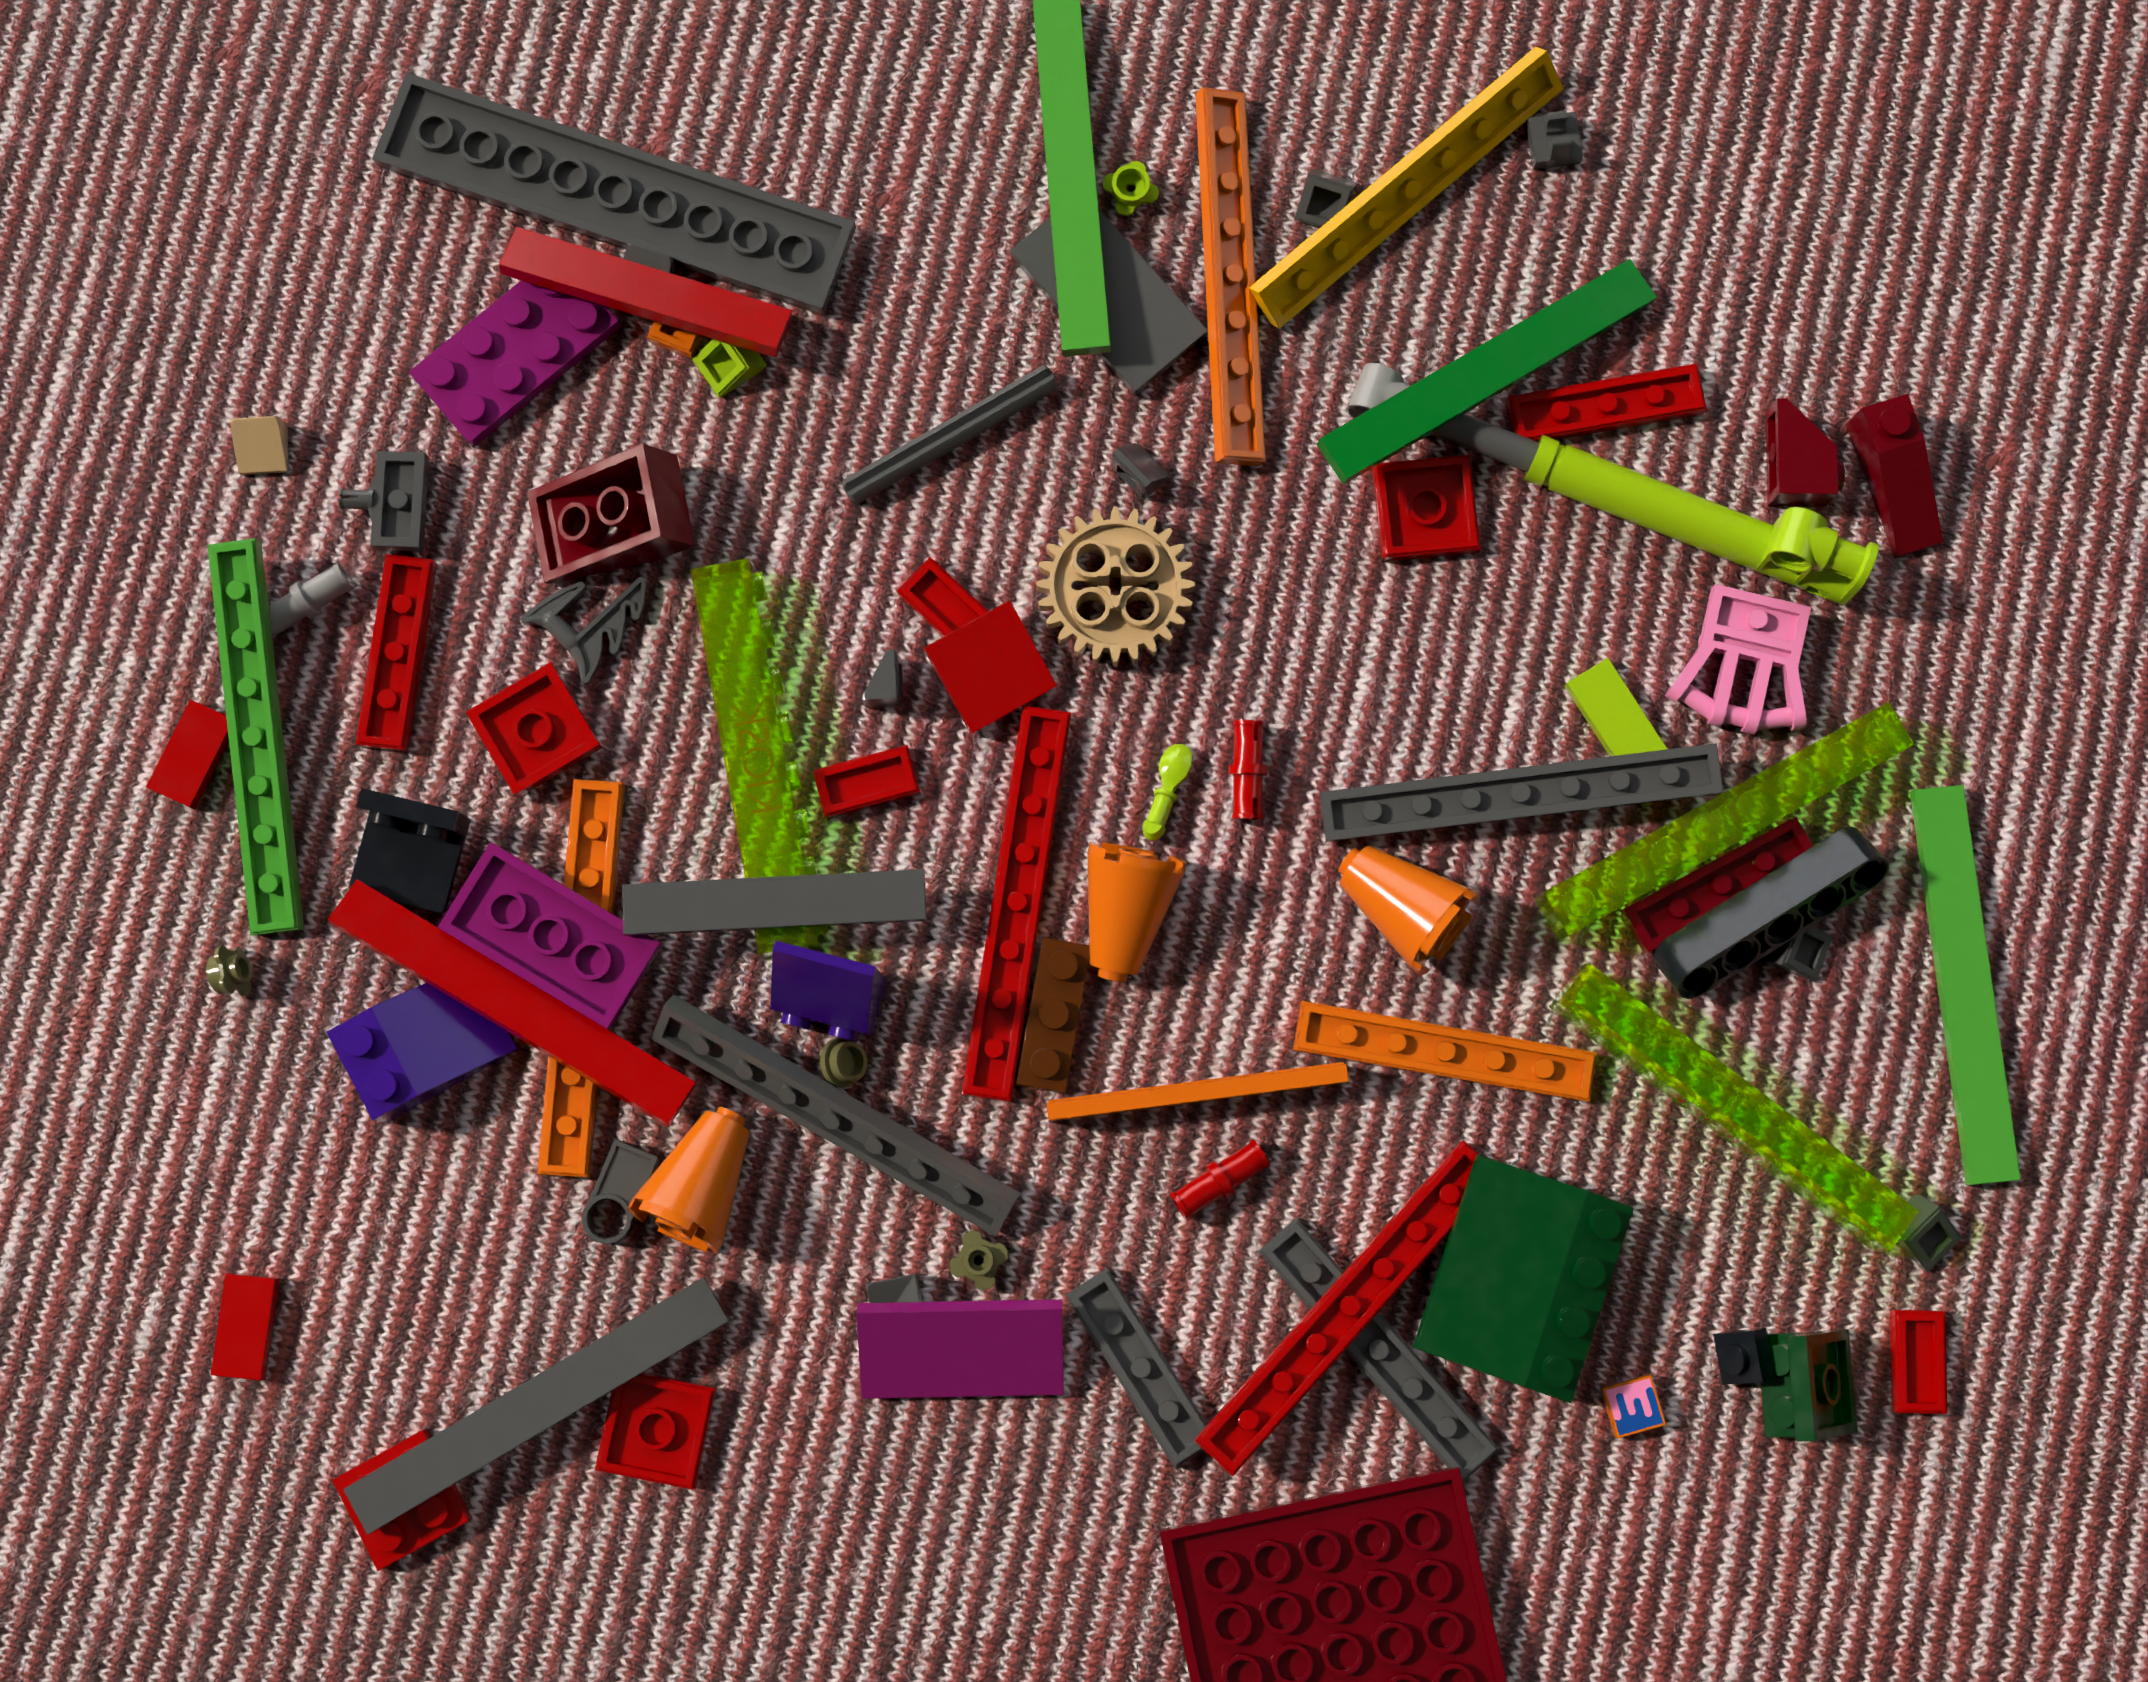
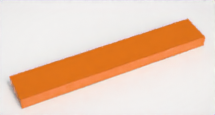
[1293,1001,1597,1103]
[1046,1062,1349,1122]

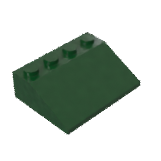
[1413,1155,1634,1403]

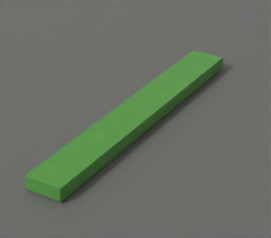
[1033,0,1111,357]
[207,538,304,935]
[1910,785,2021,1185]

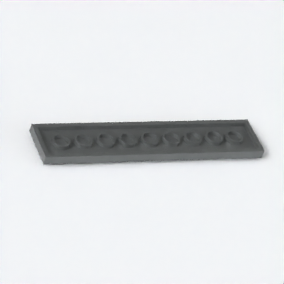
[372,72,856,315]

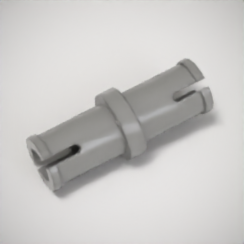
[269,561,355,639]

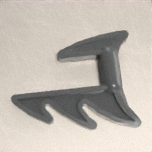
[521,577,648,685]

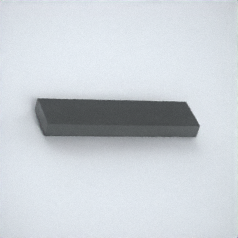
[1065,1268,1207,1468]

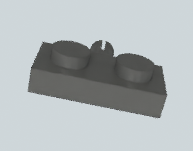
[338,451,429,552]

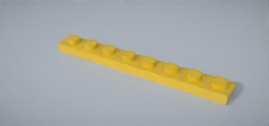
[1249,47,1564,329]

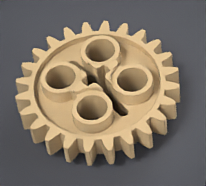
[1036,506,1195,666]

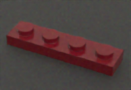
[1620,817,1813,954]

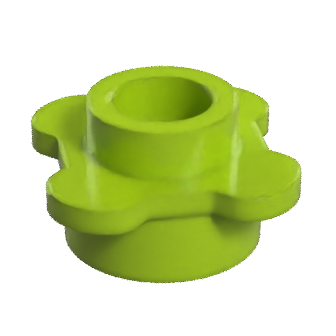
[1103,161,1159,216]

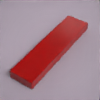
[1505,364,1707,442]
[355,554,437,753]

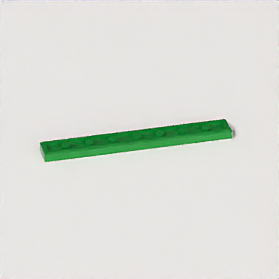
[1316,259,1657,485]

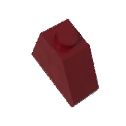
[1765,398,1845,507]

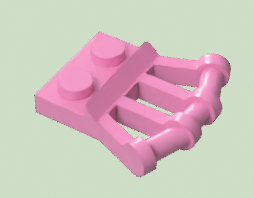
[1665,584,1811,735]

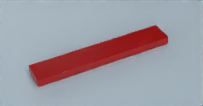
[499,227,792,358]

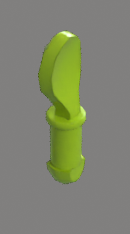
[1142,744,1193,841]

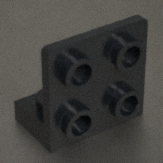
[349,788,471,914]

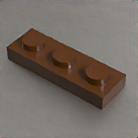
[1016,937,1090,1094]

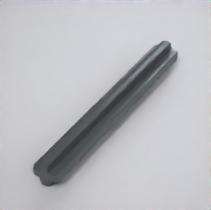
[842,365,1057,504]

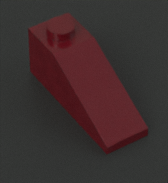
[1846,394,1943,559]

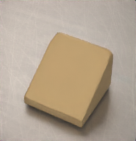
[231,416,289,475]

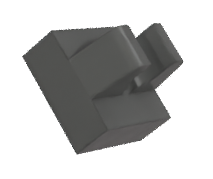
[1526,110,1583,170]

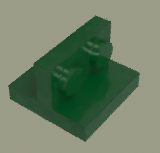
[1761,1329,1858,1442]

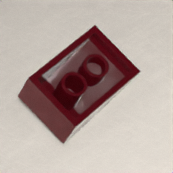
[527,443,695,584]

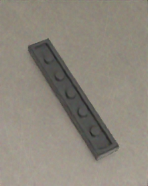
[622,869,927,936]
[1258,1218,1499,1483]

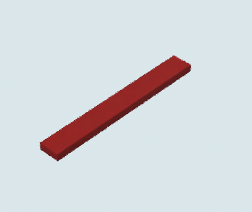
[962,705,1071,1102]
[328,879,696,1128]
[1193,1140,1479,1476]

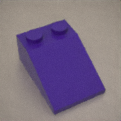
[770,941,886,1042]
[326,983,519,1123]

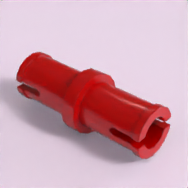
[1229,720,1267,821]
[1170,1139,1270,1221]

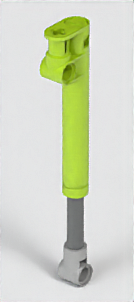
[1346,363,1879,606]

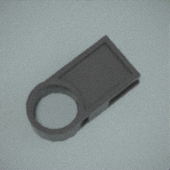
[582,1139,662,1244]

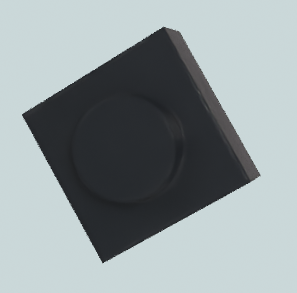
[1713,1328,1775,1385]

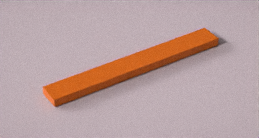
[1195,87,1266,466]
[537,779,625,1178]

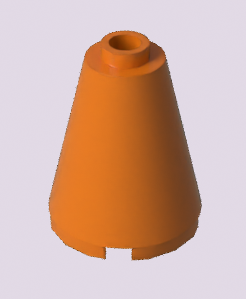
[1087,842,1187,982]
[1338,846,1480,976]
[627,1107,750,1254]

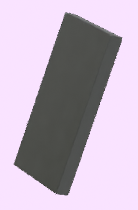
[1010,210,1208,396]

